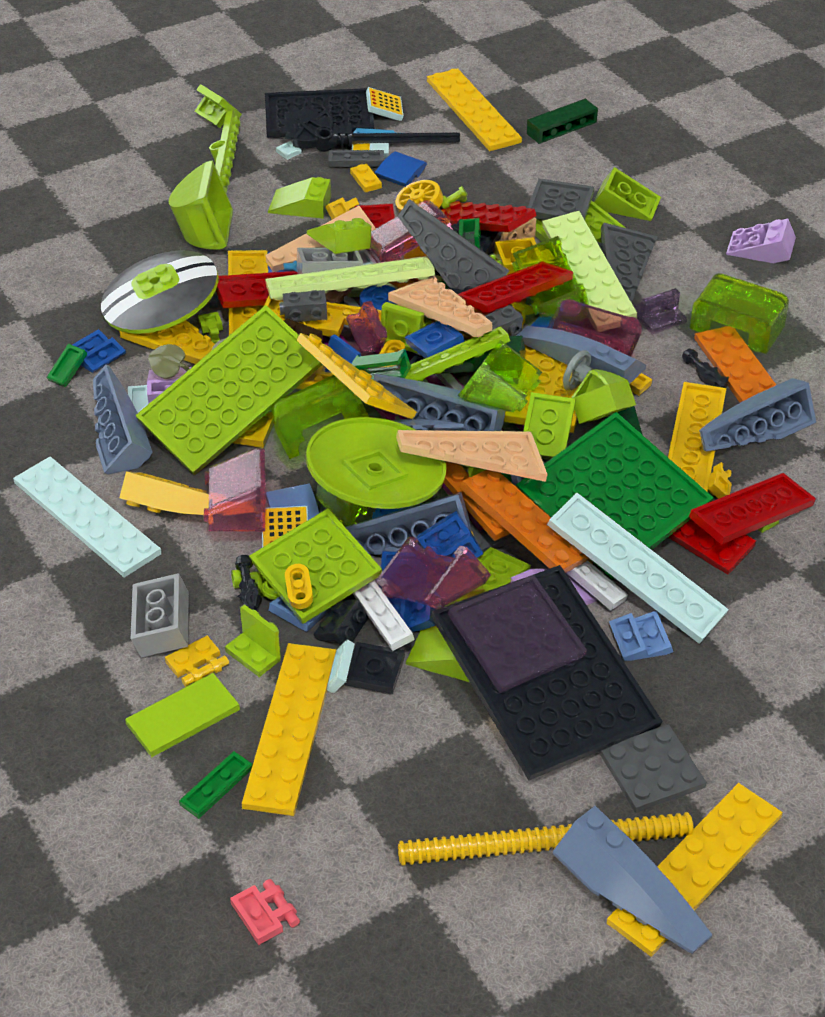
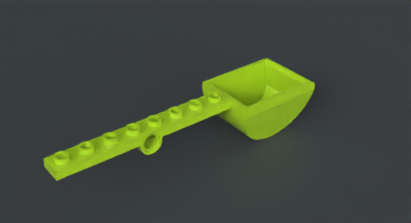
[169,110,241,249]

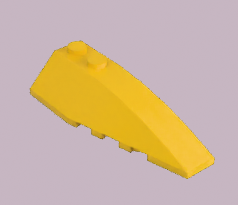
[119,471,260,515]

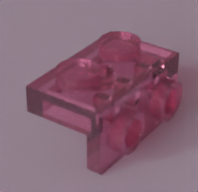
[346,301,387,353]

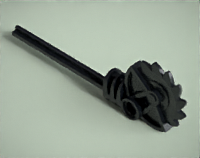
[279,106,460,152]

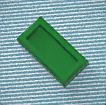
[46,344,87,387]

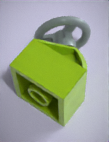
[563,350,636,424]

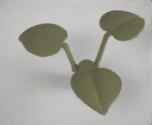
[148,338,226,379]

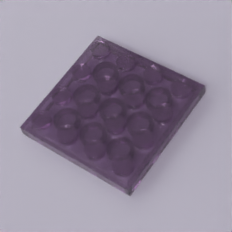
[448,574,587,693]

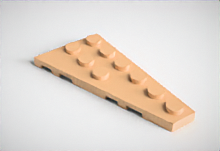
[265,206,382,272]
[388,276,492,337]
[396,430,548,482]

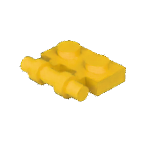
[165,635,229,687]

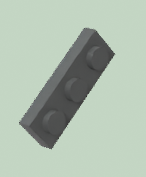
[329,150,384,167]

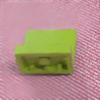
[225,605,281,677]

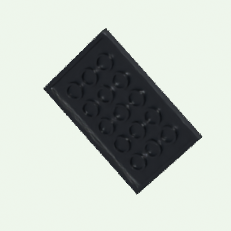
[265,88,375,138]

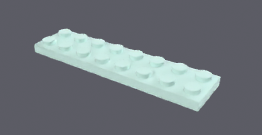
[13,457,162,578]
[547,493,729,644]

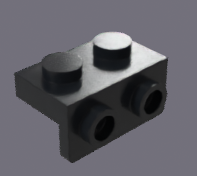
[313,599,368,646]

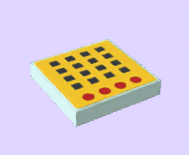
[366,87,404,121]
[261,506,308,548]

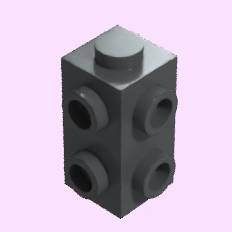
[279,290,327,322]
[485,305,523,336]

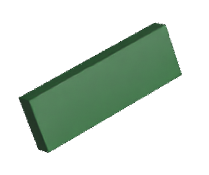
[179,751,253,819]

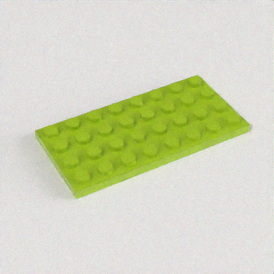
[135,305,323,475]

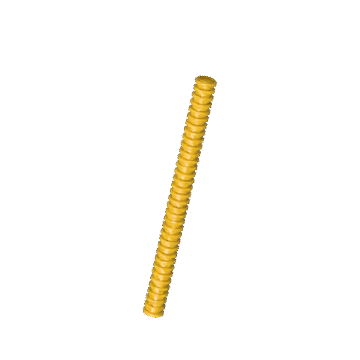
[398,812,693,866]

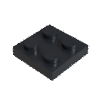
[344,642,405,694]

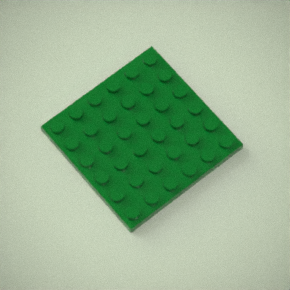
[516,412,714,580]

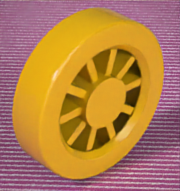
[395,180,443,213]

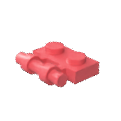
[230,879,300,945]

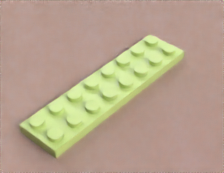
[542,211,637,330]
[266,256,435,300]

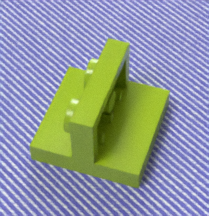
[195,84,242,128]
[379,302,432,354]

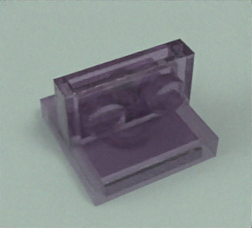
[633,288,687,335]

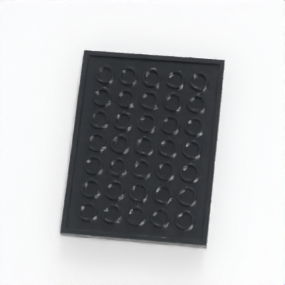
[431,565,663,781]

